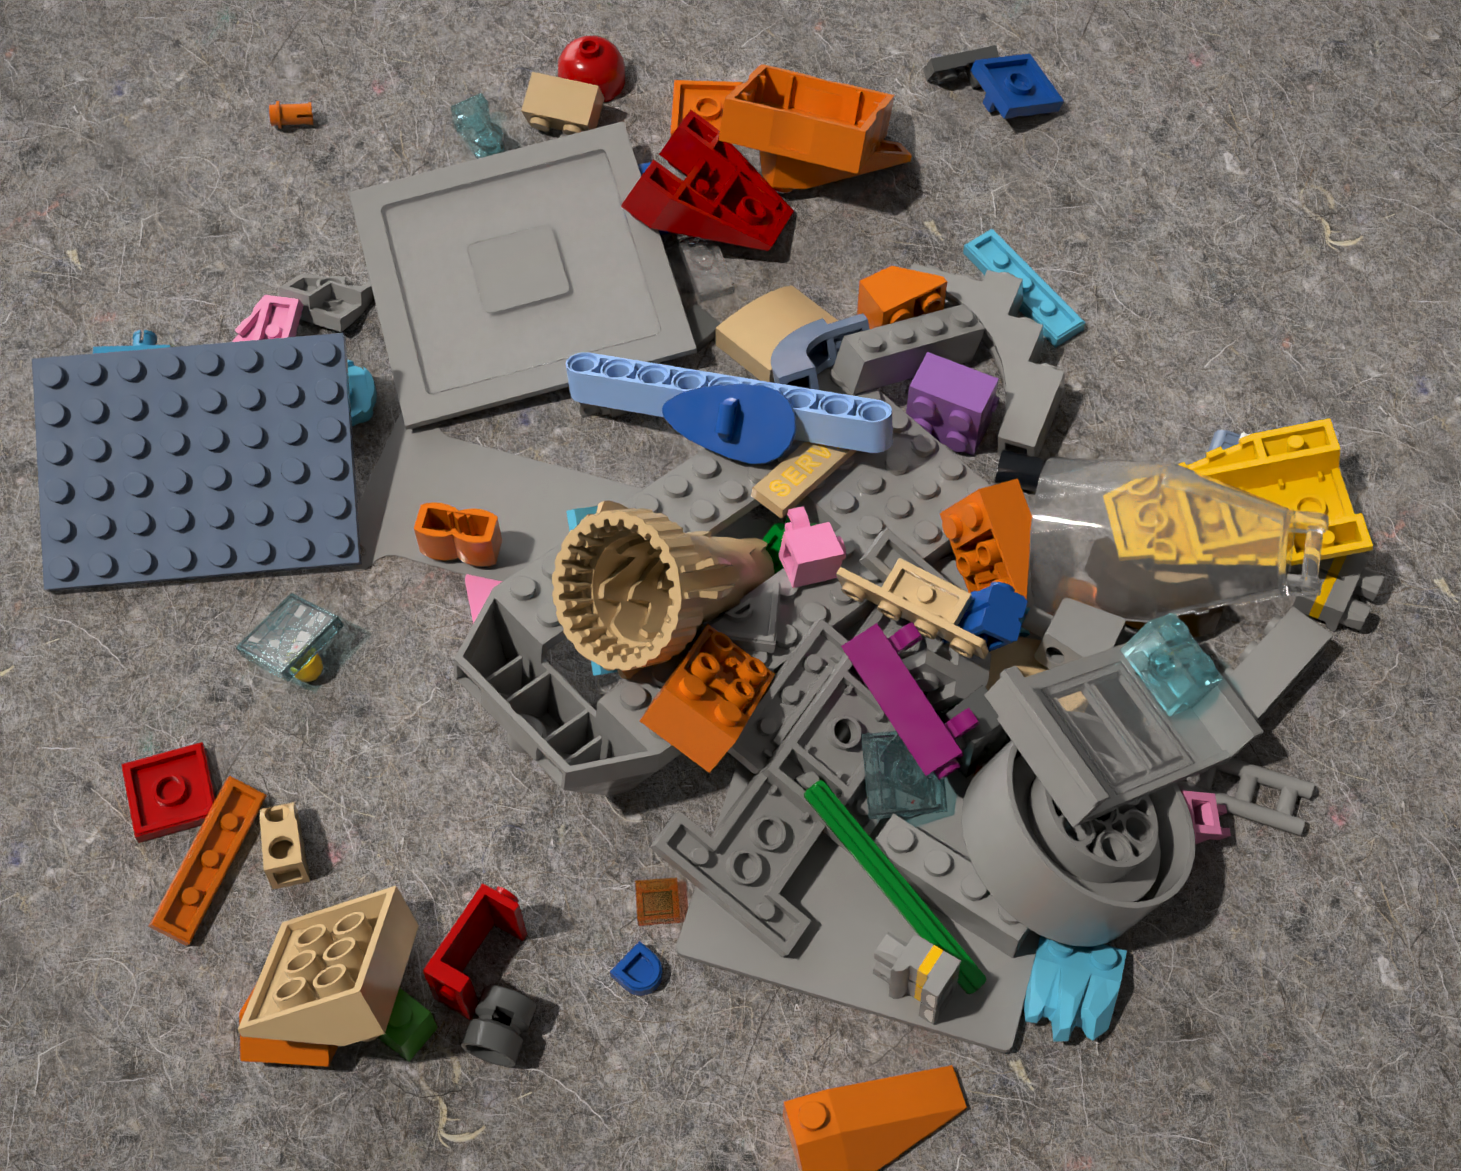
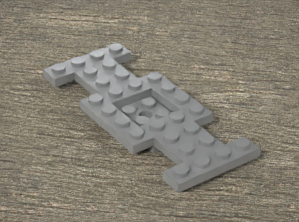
[649,528,950,957]

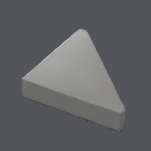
[698,581,782,653]

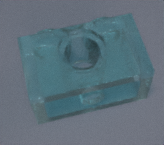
[1120,612,1224,717]

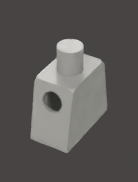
[1021,598,1126,669]

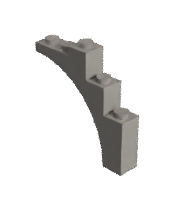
[910,263,1065,457]

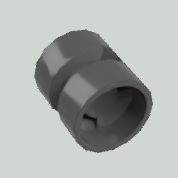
[461,985,537,1067]

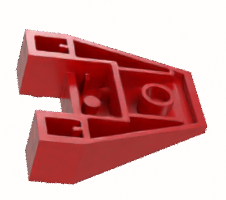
[621,110,794,251]

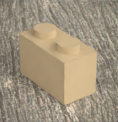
[521,72,605,136]

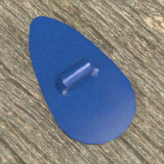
[662,384,796,464]

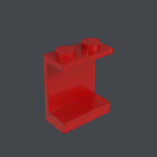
[423,883,527,1020]

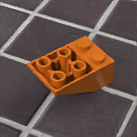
[939,479,1032,600]
[640,624,775,773]

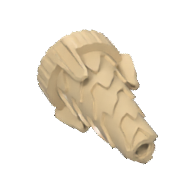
[552,500,775,679]

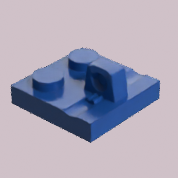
[970,54,1064,119]

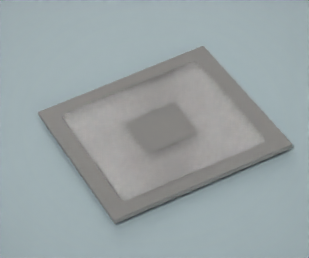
[349,121,697,430]

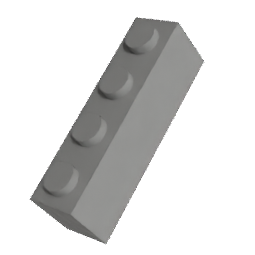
[833,304,985,395]
[1221,606,1333,725]
[874,813,1031,958]

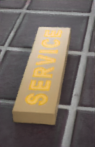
[751,442,857,518]

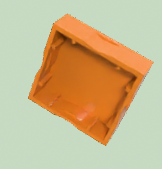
[718,64,895,174]

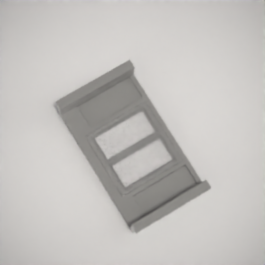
[984,612,1264,828]

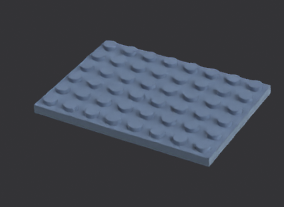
[32,333,362,591]

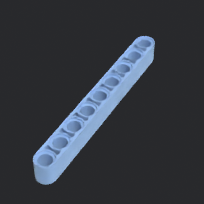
[565,352,893,453]

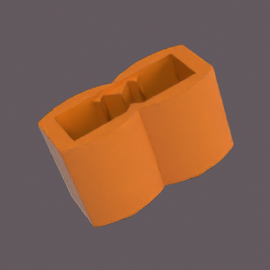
[414,502,502,566]

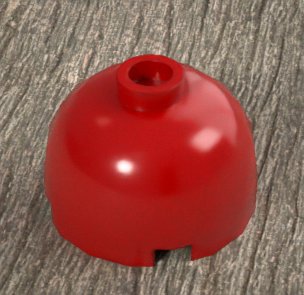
[558,35,625,103]

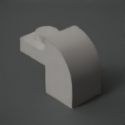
[902,642,991,711]

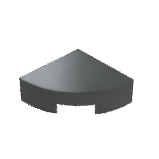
[686,304,721,353]

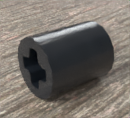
[994,449,1044,492]

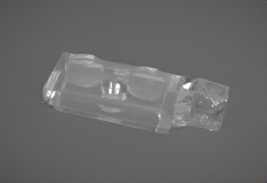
[677,234,735,302]

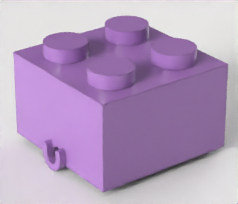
[906,352,1000,456]

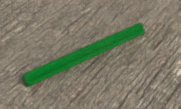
[803,780,987,995]

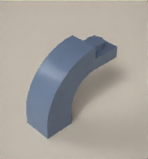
[771,313,870,390]

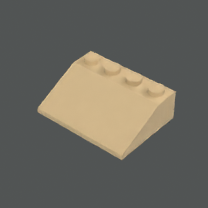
[238,886,419,1046]

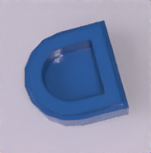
[610,941,663,996]

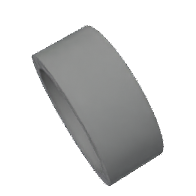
[962,712,1195,946]

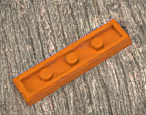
[148,776,267,946]

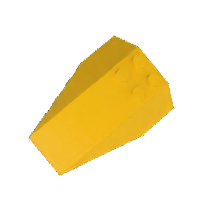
[1103,418,1373,566]

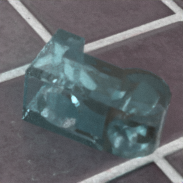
[451,93,505,159]

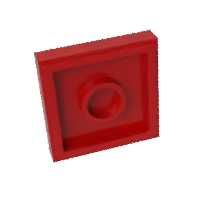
[121,742,216,843]

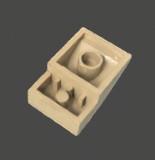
[715,285,838,383]

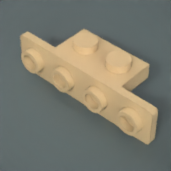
[836,558,989,659]

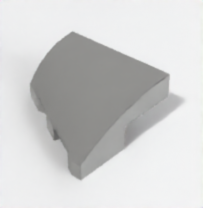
[279,274,374,332]

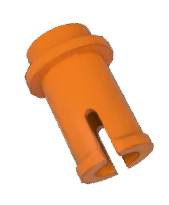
[269,101,313,129]

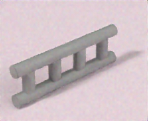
[1148,733,1314,836]

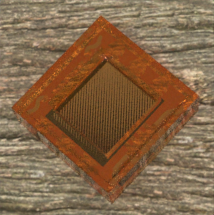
[635,877,681,926]

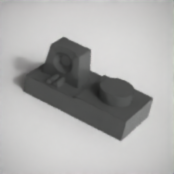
[923,45,999,88]

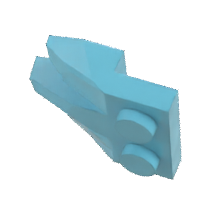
[1024,935,1127,1042]

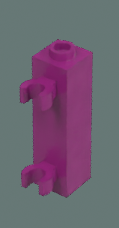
[841,622,979,780]

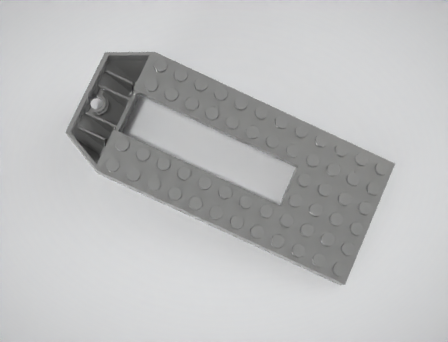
[454,365,990,796]

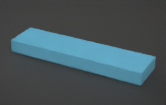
[963,229,1085,348]

